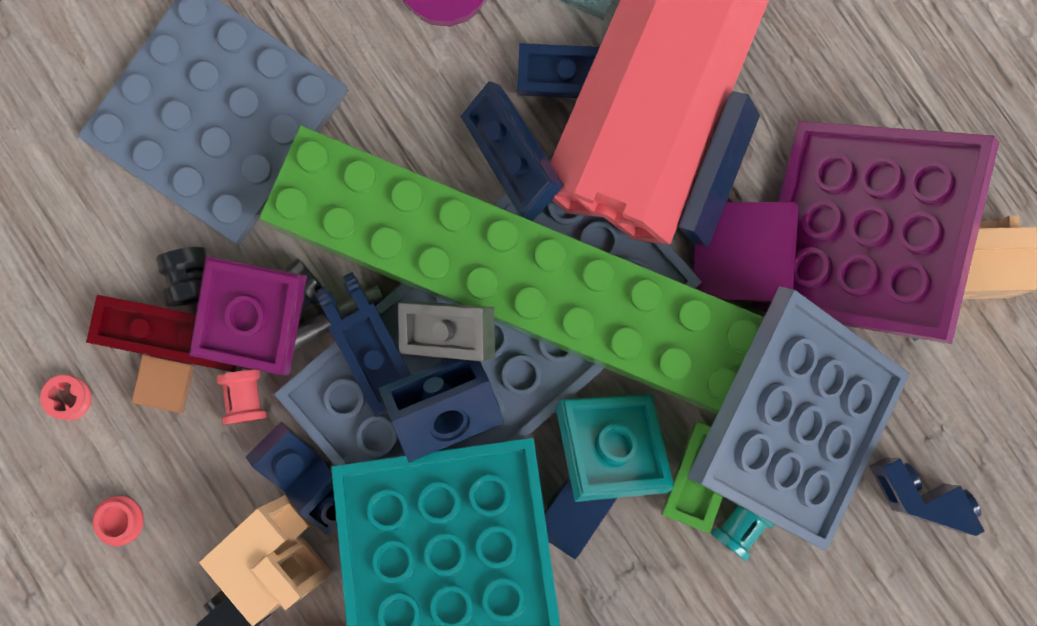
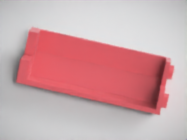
[550,0,769,245]

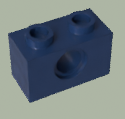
[378,358,504,463]

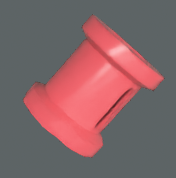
[217,370,267,425]

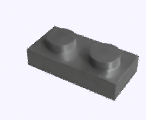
[398,301,495,361]

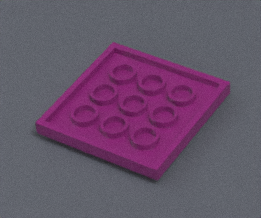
[752,121,999,344]

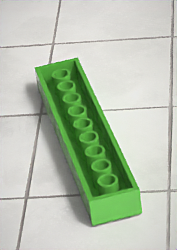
[259,125,764,415]

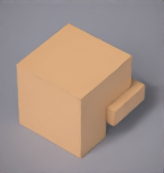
[963,215,1037,299]
[199,495,333,626]

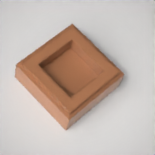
[131,355,195,413]

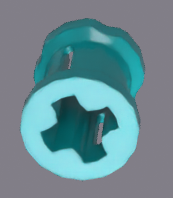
[710,505,774,562]

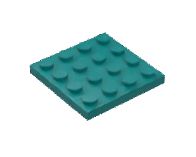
[331,438,561,626]

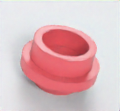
[93,496,144,546]

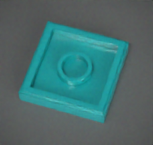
[555,393,674,502]

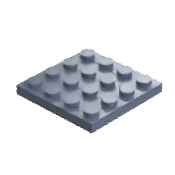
[77,0,349,246]
[687,286,910,552]

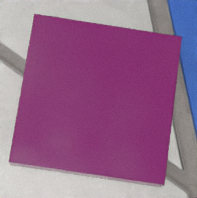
[693,202,799,303]
[189,257,307,376]

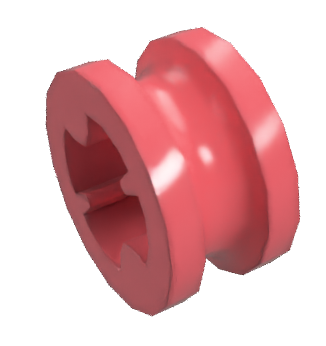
[40,375,92,421]

